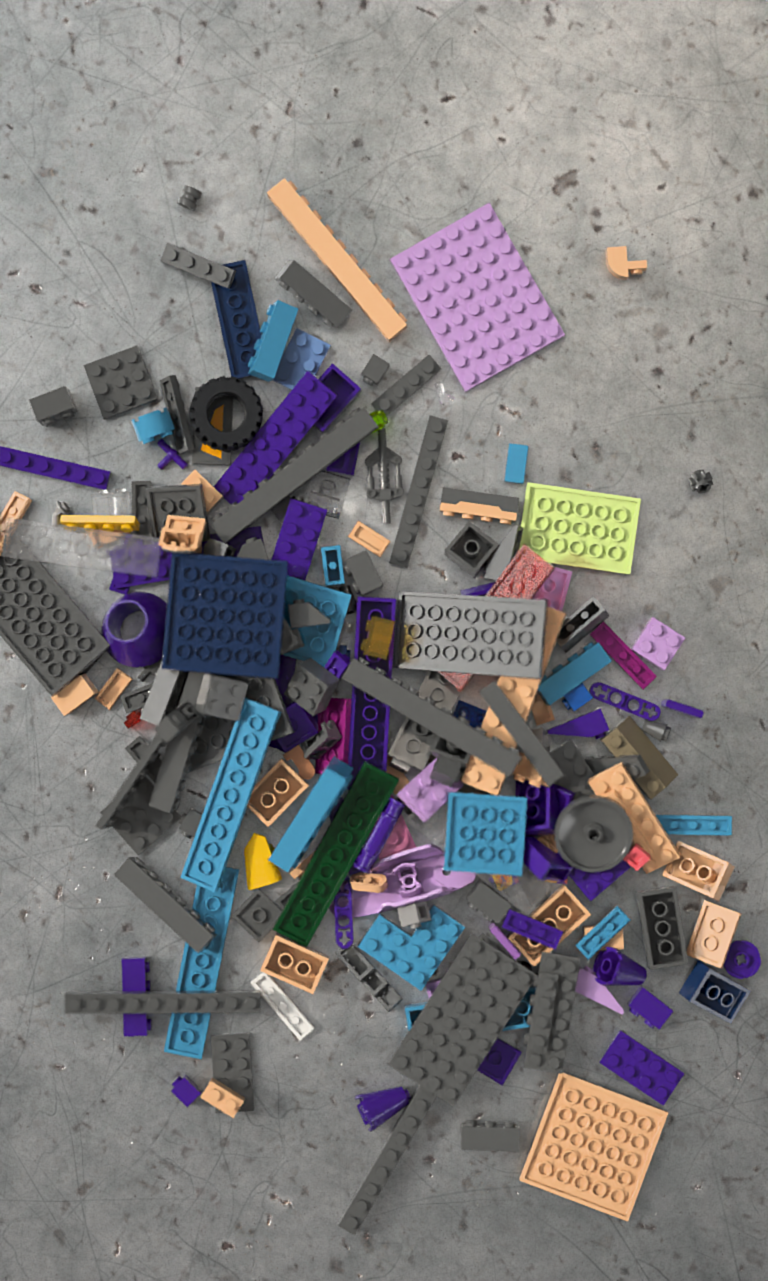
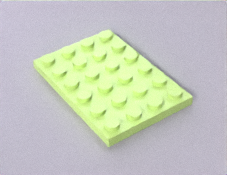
[517,482,641,575]

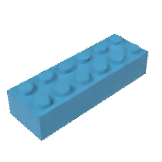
[269,756,354,872]

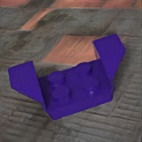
[269,702,319,753]

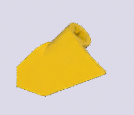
[244,833,282,890]

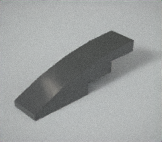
[335,940,403,1012]

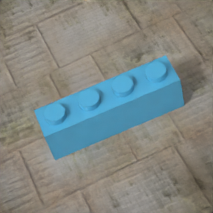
[248,300,298,382]
[538,642,612,706]

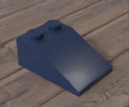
[679,960,751,1024]

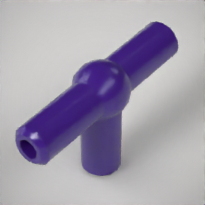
[157,439,188,470]

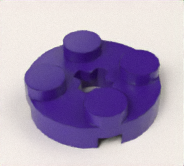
[723,940,761,979]

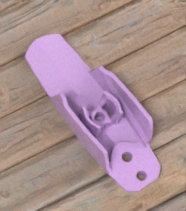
[329,844,476,920]

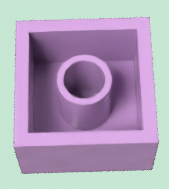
[631,617,685,671]

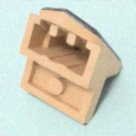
[159,515,206,555]

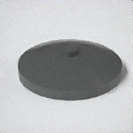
[554,795,633,872]

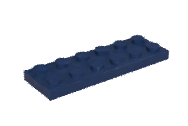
[211,260,262,379]

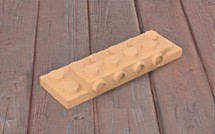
[588,762,680,874]

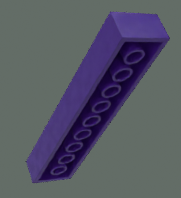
[346,597,396,790]

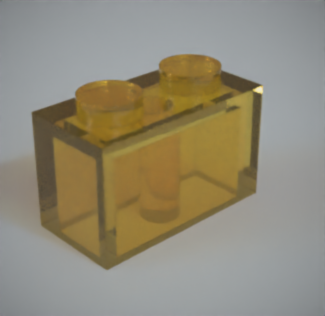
[361,616,395,659]

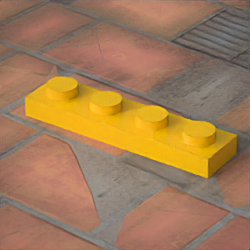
[60,515,140,533]

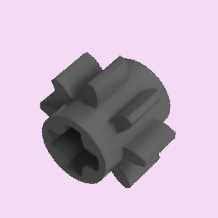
[689,470,713,493]

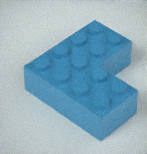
[358,904,465,991]

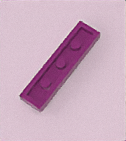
[590,621,657,690]

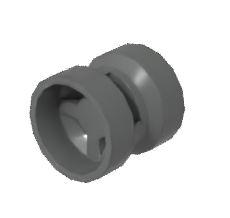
[177,185,202,211]

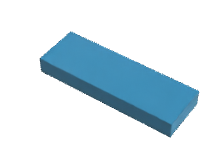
[575,906,631,960]

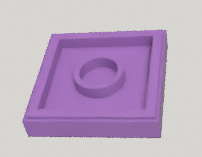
[488,923,520,960]

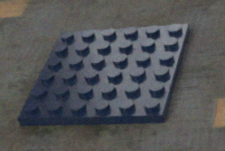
[162,553,288,679]

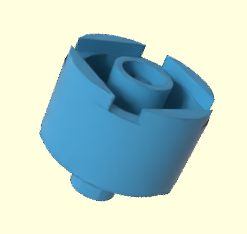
[131,407,175,444]

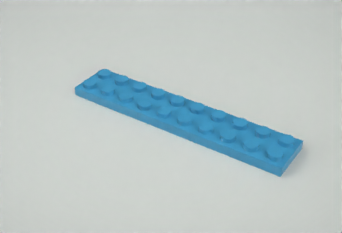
[180,697,281,892]
[164,867,239,1059]

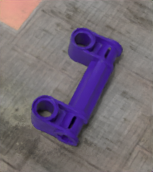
[354,797,406,874]

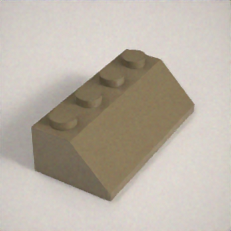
[600,715,678,800]

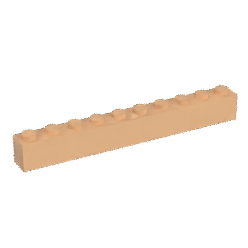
[267,178,407,342]

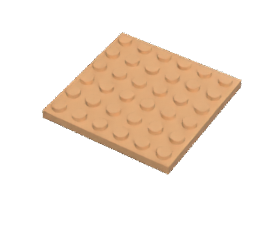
[519,1072,668,1222]

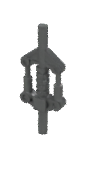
[365,428,404,524]

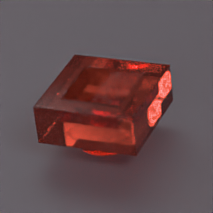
[124,711,142,729]

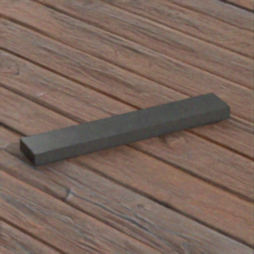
[479,681,564,786]

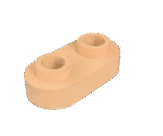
[350,872,388,893]

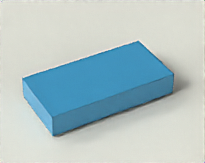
[504,443,528,484]

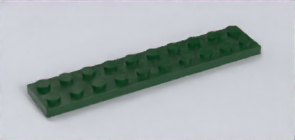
[273,761,399,947]

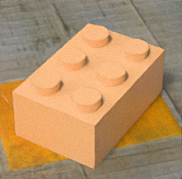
[247,758,309,827]
[260,933,329,994]

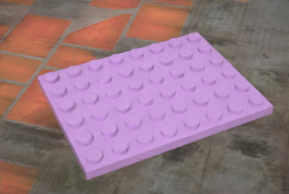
[390,203,565,392]

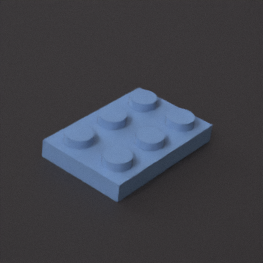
[272,328,331,390]

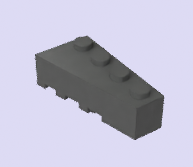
[274,260,352,328]

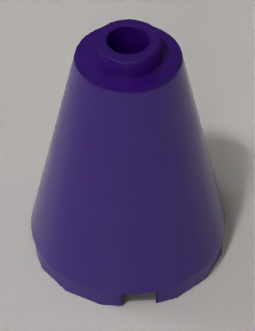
[593,947,647,986]
[355,1086,411,1132]

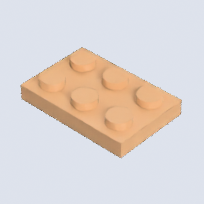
[686,900,742,968]

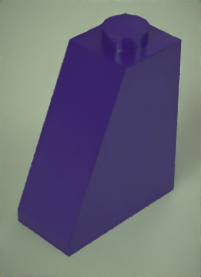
[523,836,574,882]

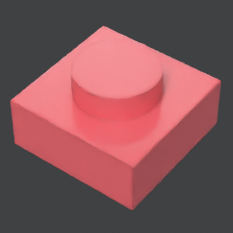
[623,843,651,871]

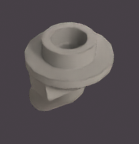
[52,501,71,528]

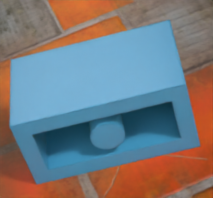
[321,545,345,587]

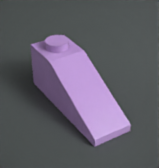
[575,965,624,1015]

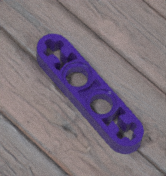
[589,682,661,721]
[334,876,354,950]

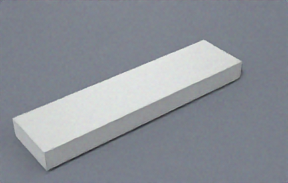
[250,972,315,1041]

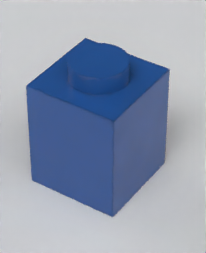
[562,683,593,711]

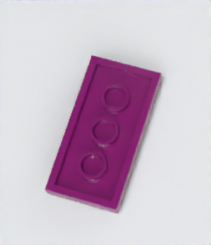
[315,698,352,774]

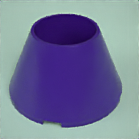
[101,592,167,668]

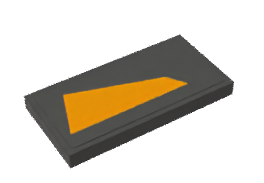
[192,387,233,465]

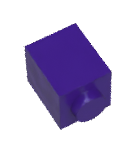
[171,1075,202,1107]

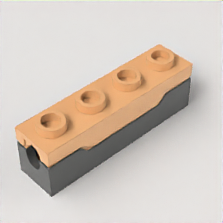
[439,487,519,525]

